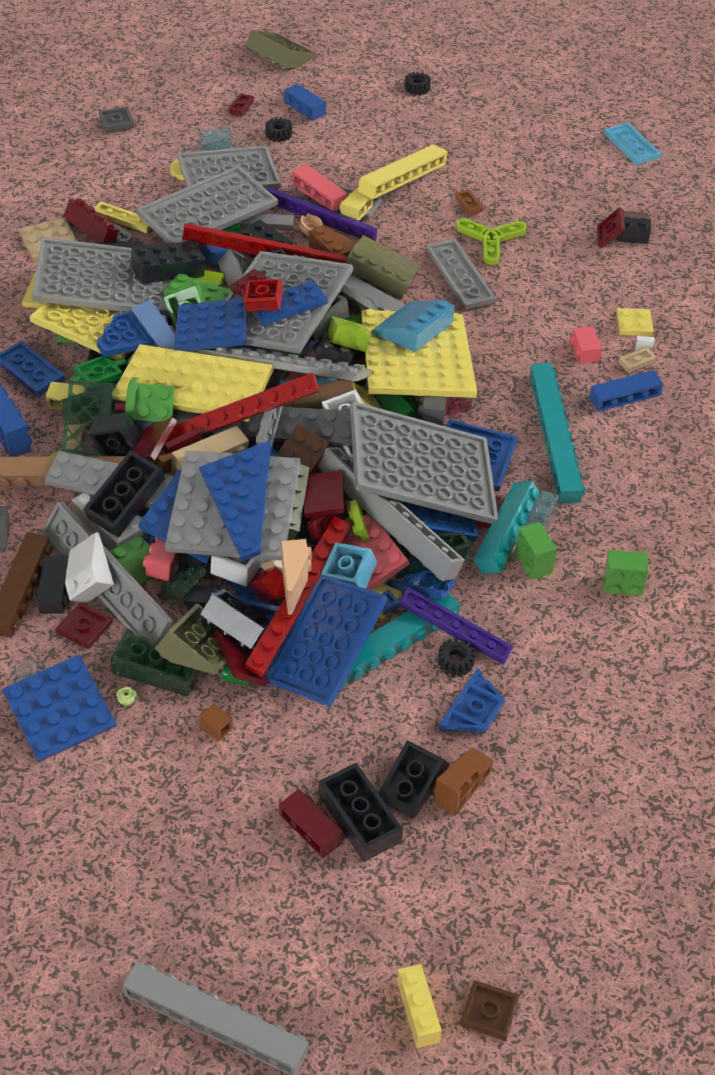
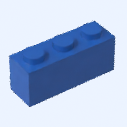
[284,83,326,121]

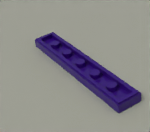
[398,587,514,665]

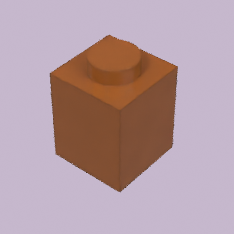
[199,703,233,742]

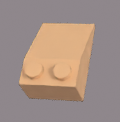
[281,539,312,615]

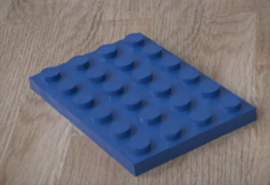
[266,574,388,708]

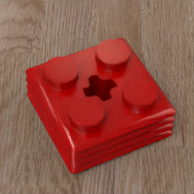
[243,279,283,313]

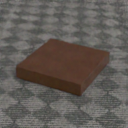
[460,980,520,1041]

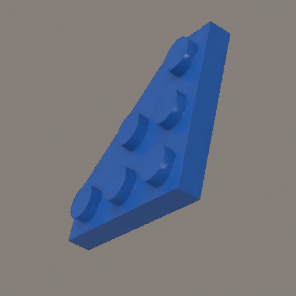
[97,311,153,357]

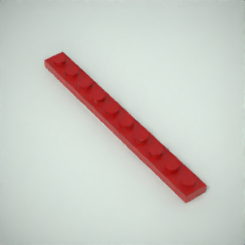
[182,223,347,263]
[161,373,320,451]
[244,516,352,677]

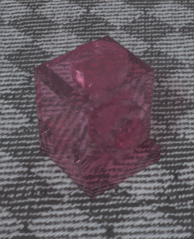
[447,397,472,414]

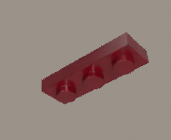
[307,500,349,541]

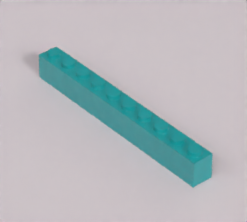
[529,363,585,504]

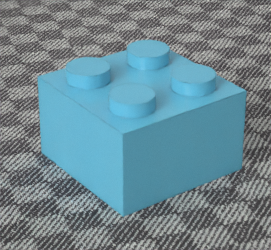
[320,542,377,589]

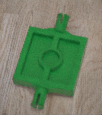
[69,356,127,390]

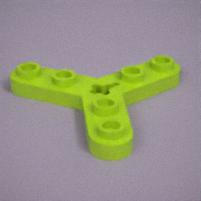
[456,218,527,265]

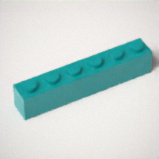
[474,480,540,574]

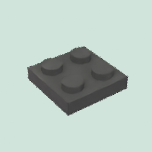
[99,106,134,133]

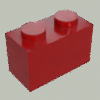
[248,567,285,601]

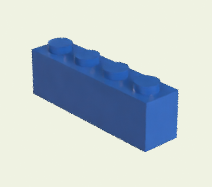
[589,370,663,412]

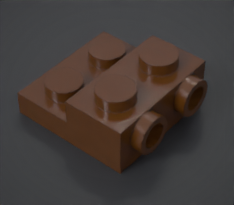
[277,424,330,475]

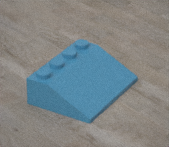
[372,300,455,352]

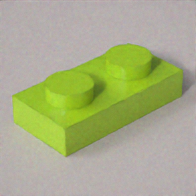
[348,499,370,542]

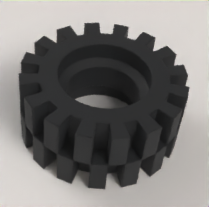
[405,72,431,96]
[265,117,292,142]
[438,638,475,677]

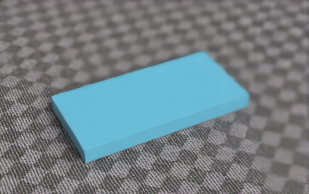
[603,122,662,165]

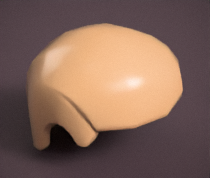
[300,214,323,237]

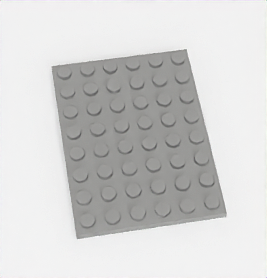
[32,237,173,317]
[225,251,353,354]
[350,401,498,524]

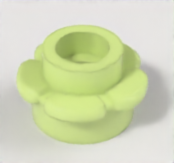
[116,686,137,706]

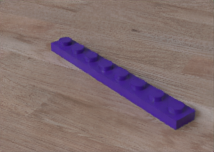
[266,187,377,242]

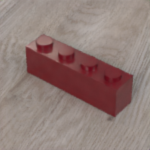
[63,198,120,244]

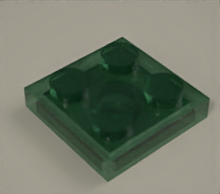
[157,566,207,600]

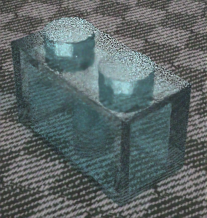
[199,127,232,151]
[527,490,559,530]

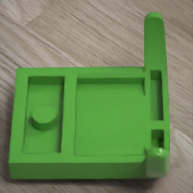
[125,377,175,423]

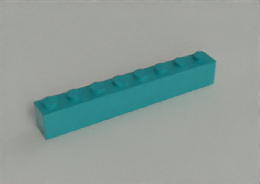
[340,593,460,690]

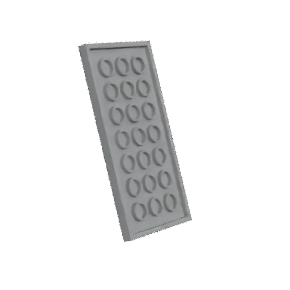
[136,165,278,244]

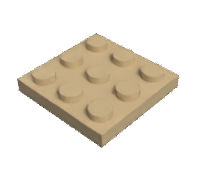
[18,218,77,262]

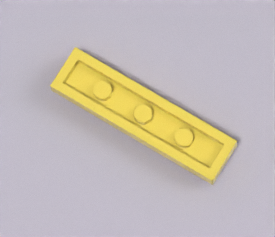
[94,201,152,233]

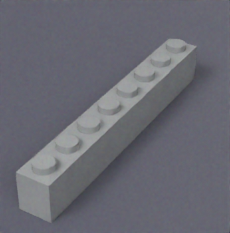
[122,962,309,1075]

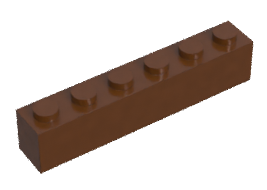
[0,532,53,638]

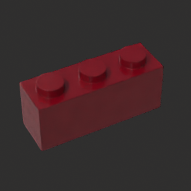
[279,789,343,858]

